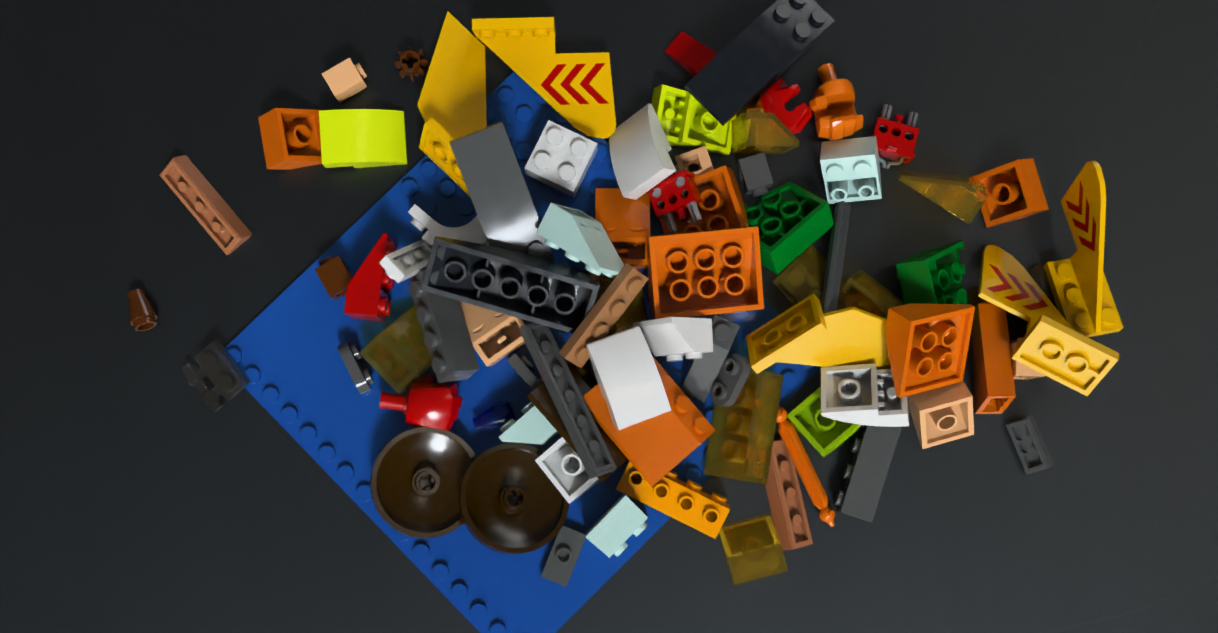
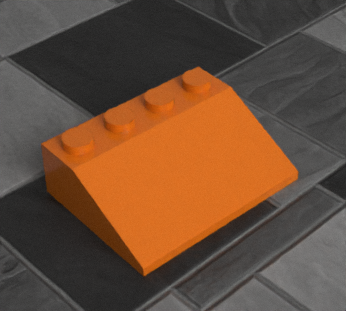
[648,226,764,319]
[583,357,716,487]

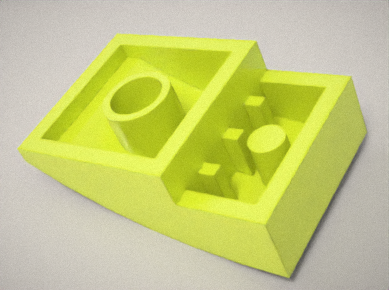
[651,84,737,155]
[319,109,408,168]

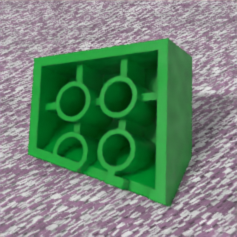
[744,181,834,275]
[896,240,967,305]

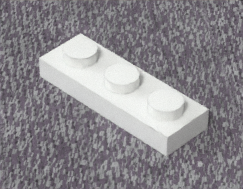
[379,239,431,283]

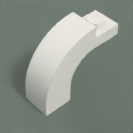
[408,204,489,247]

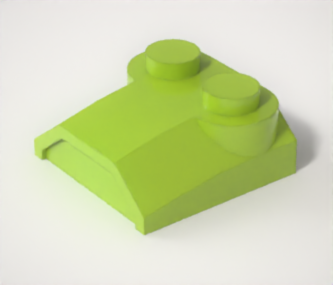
[787,387,862,457]

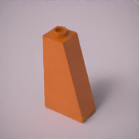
[972,301,1016,414]

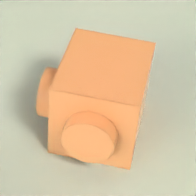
[322,57,367,103]

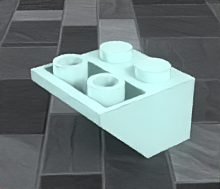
[820,136,882,204]
[499,402,558,445]

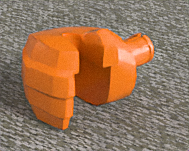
[809,63,863,141]

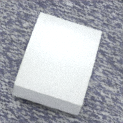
[609,103,676,200]
[586,326,671,430]
[821,363,909,427]

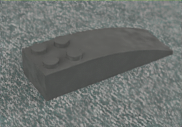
[449,122,555,262]

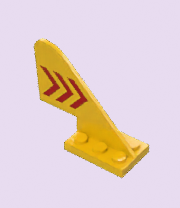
[472,17,616,139]
[1043,161,1124,337]
[978,245,1119,396]

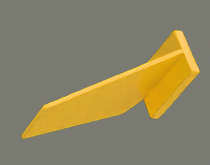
[417,11,487,196]
[746,293,891,374]

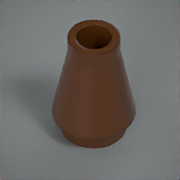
[127,289,158,331]

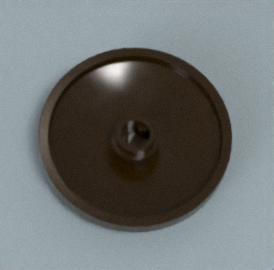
[370,427,477,538]
[458,443,569,555]

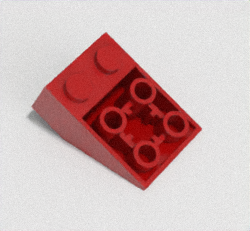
[344,233,398,322]

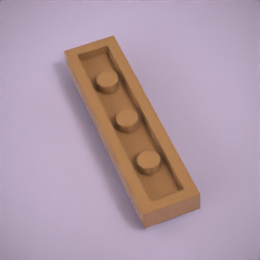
[559,263,649,368]

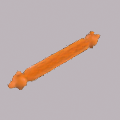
[771,402,835,527]

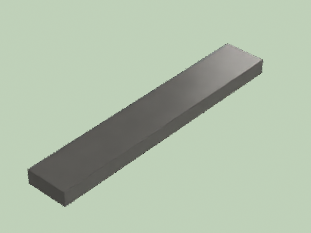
[519,322,617,479]

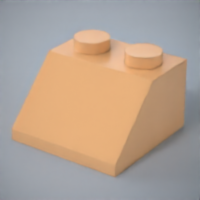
[908,381,974,449]

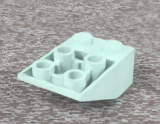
[536,203,624,278]

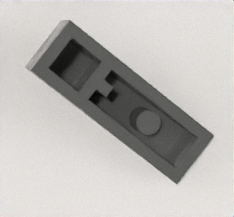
[681,315,740,403]

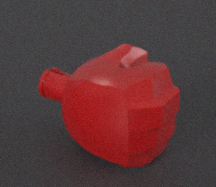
[755,77,812,137]
[379,375,462,430]

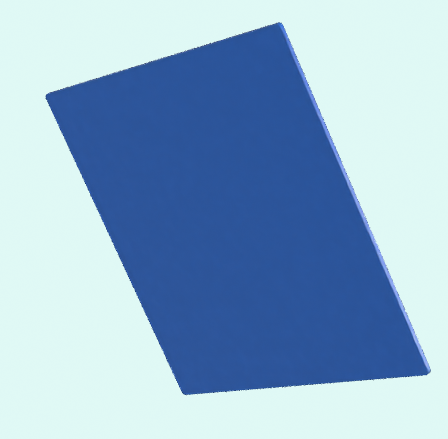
[217,72,821,633]

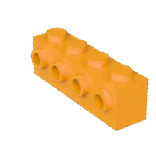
[616,461,730,539]

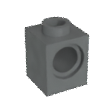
[736,152,774,197]

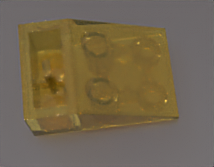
[359,305,432,394]

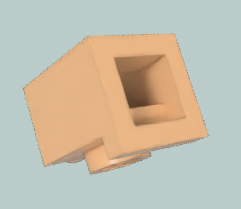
[674,146,714,177]

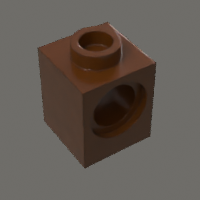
[315,256,353,301]

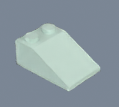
[585,494,648,558]

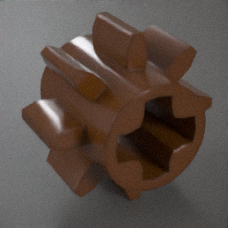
[394,46,429,82]

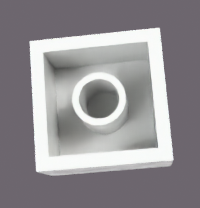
[524,120,598,197]

